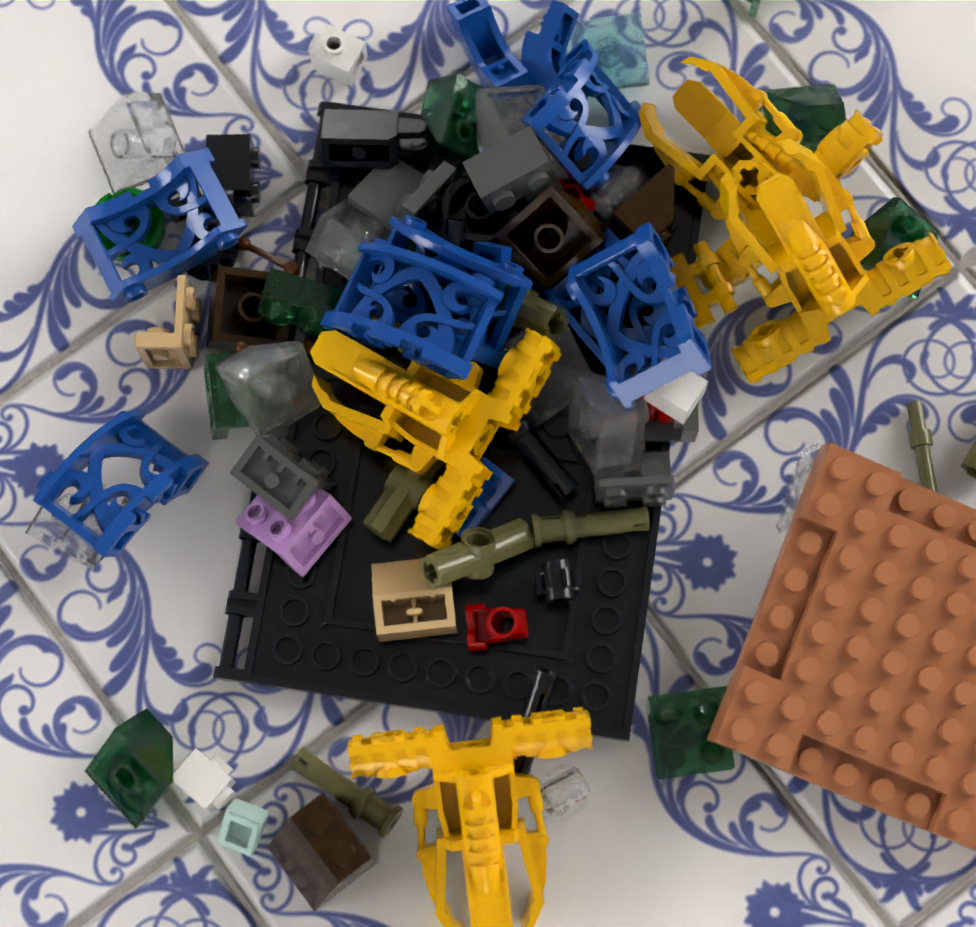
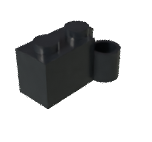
[203,134,261,219]

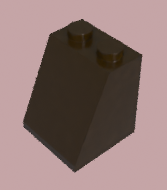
[268,792,378,911]

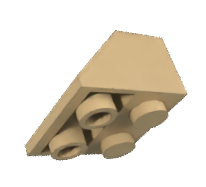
[371,559,457,642]

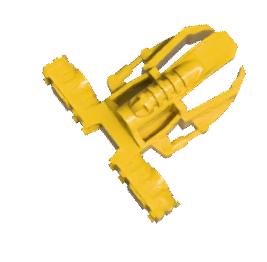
[638,56,884,292]
[720,139,952,384]
[310,317,562,550]
[347,707,593,927]

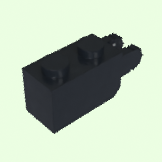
[321,109,428,169]

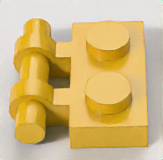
[670,241,738,330]

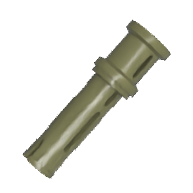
[530,506,650,548]
[290,748,403,839]

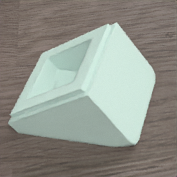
[216,798,270,857]

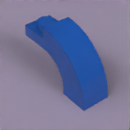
[446,0,532,100]
[521,0,589,120]

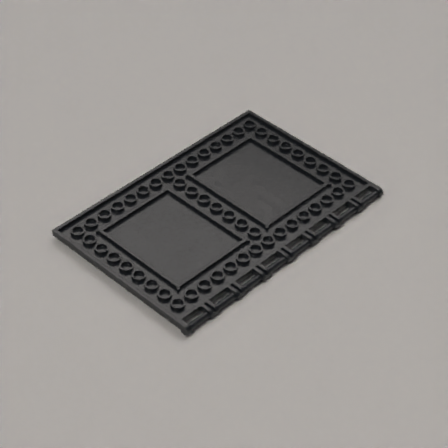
[213,101,710,742]

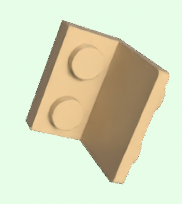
[135,275,202,369]

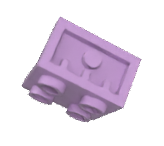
[236,489,352,577]

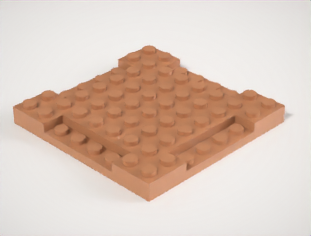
[707,442,976,852]

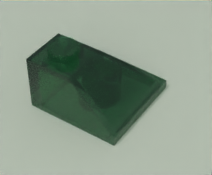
[762,84,846,153]
[85,708,174,829]

